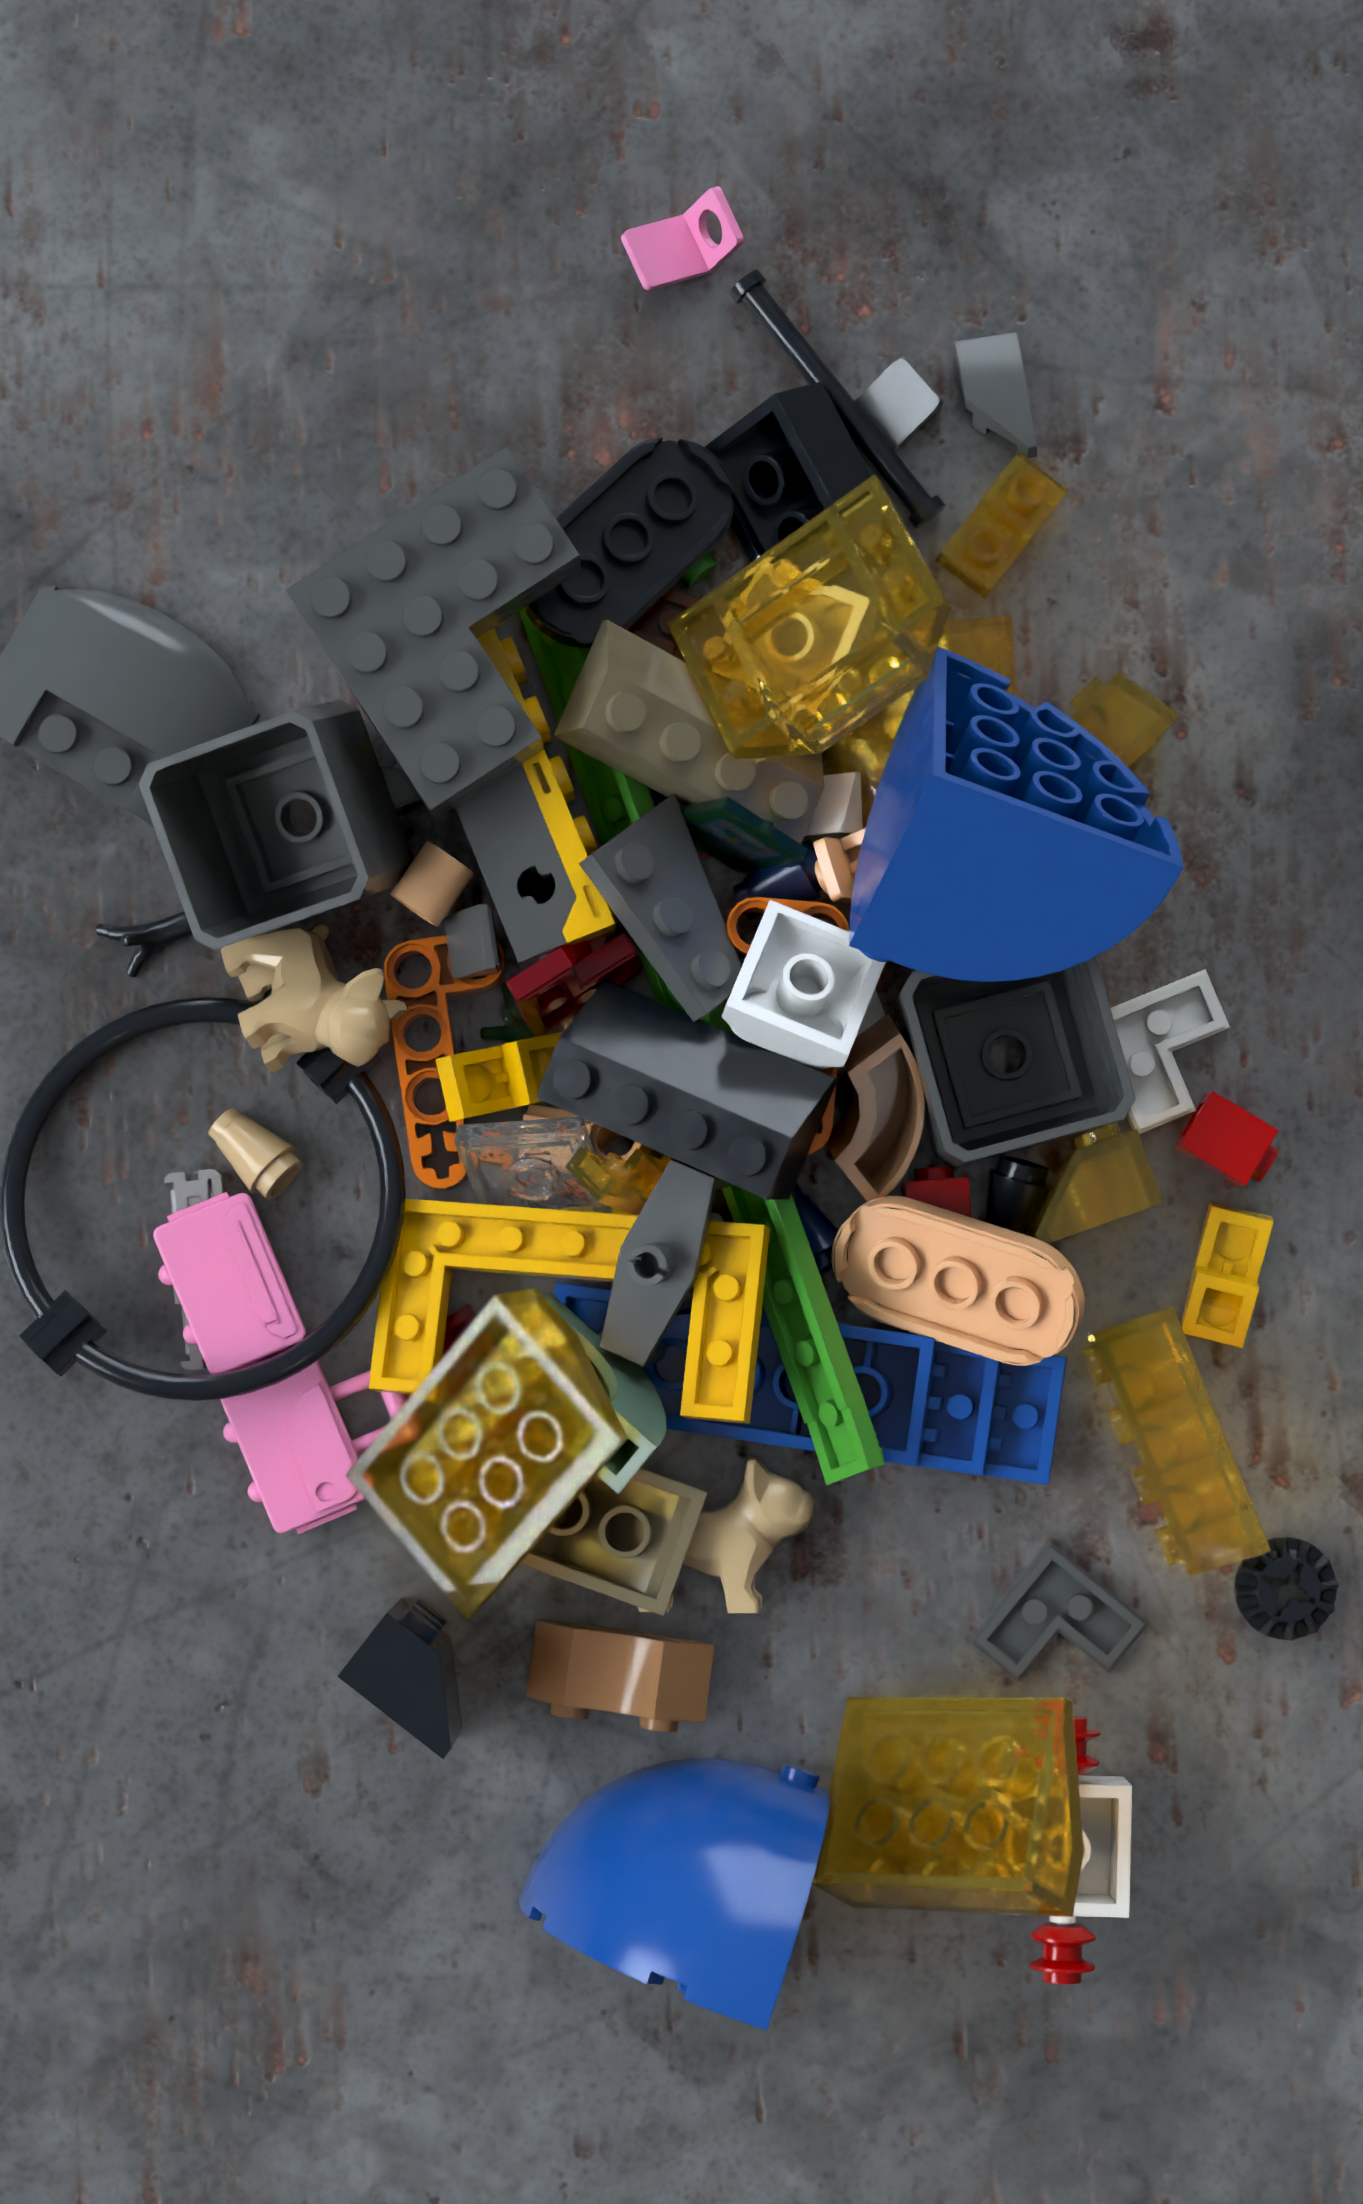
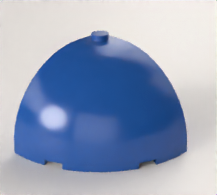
[849,645,1184,982]
[519,1758,830,2031]

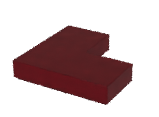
[506,932,643,1037]

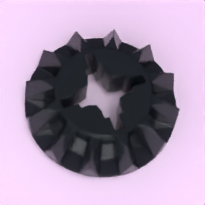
[1234,1537,1339,1641]

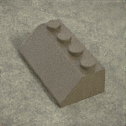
[554,620,825,851]

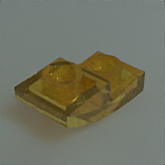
[935,452,1069,599]
[565,1146,674,1215]

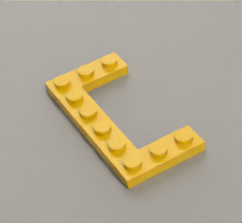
[368,1199,770,1424]

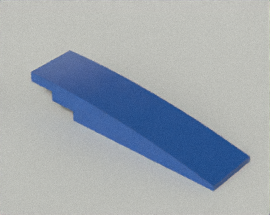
[537,1282,1067,1485]

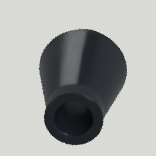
[986,1155,1051,1235]

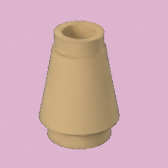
[208,1107,303,1200]

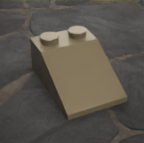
[480,1425,708,1616]

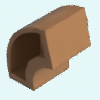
[827,1013,925,1202]
[526,1620,715,1732]

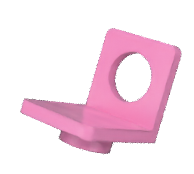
[621,186,744,291]

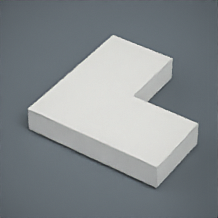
[1111,969,1230,1136]

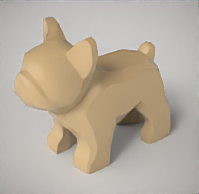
[220,923,407,1073]
[637,1456,815,1613]

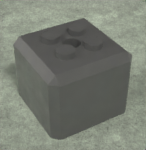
[139,700,413,950]
[893,956,1136,1168]

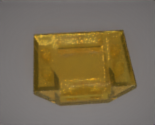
[667,474,951,760]

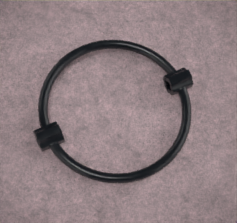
[0,997,406,1401]

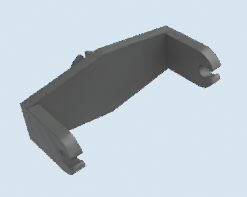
[600,1159,731,1366]

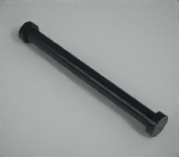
[729,269,946,529]

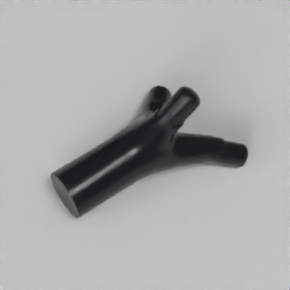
[96,912,193,977]

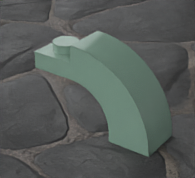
[503,1291,667,1494]

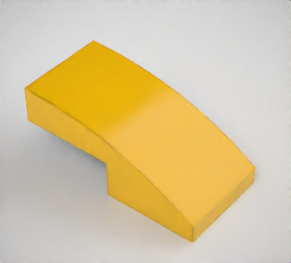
[435,1031,564,1122]
[1180,1201,1274,1348]

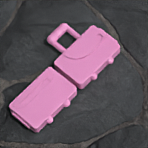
[153,1192,419,1534]

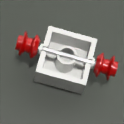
[992,1715,1132,1984]

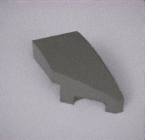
[954,332,1037,458]

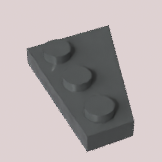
[579,794,742,1022]

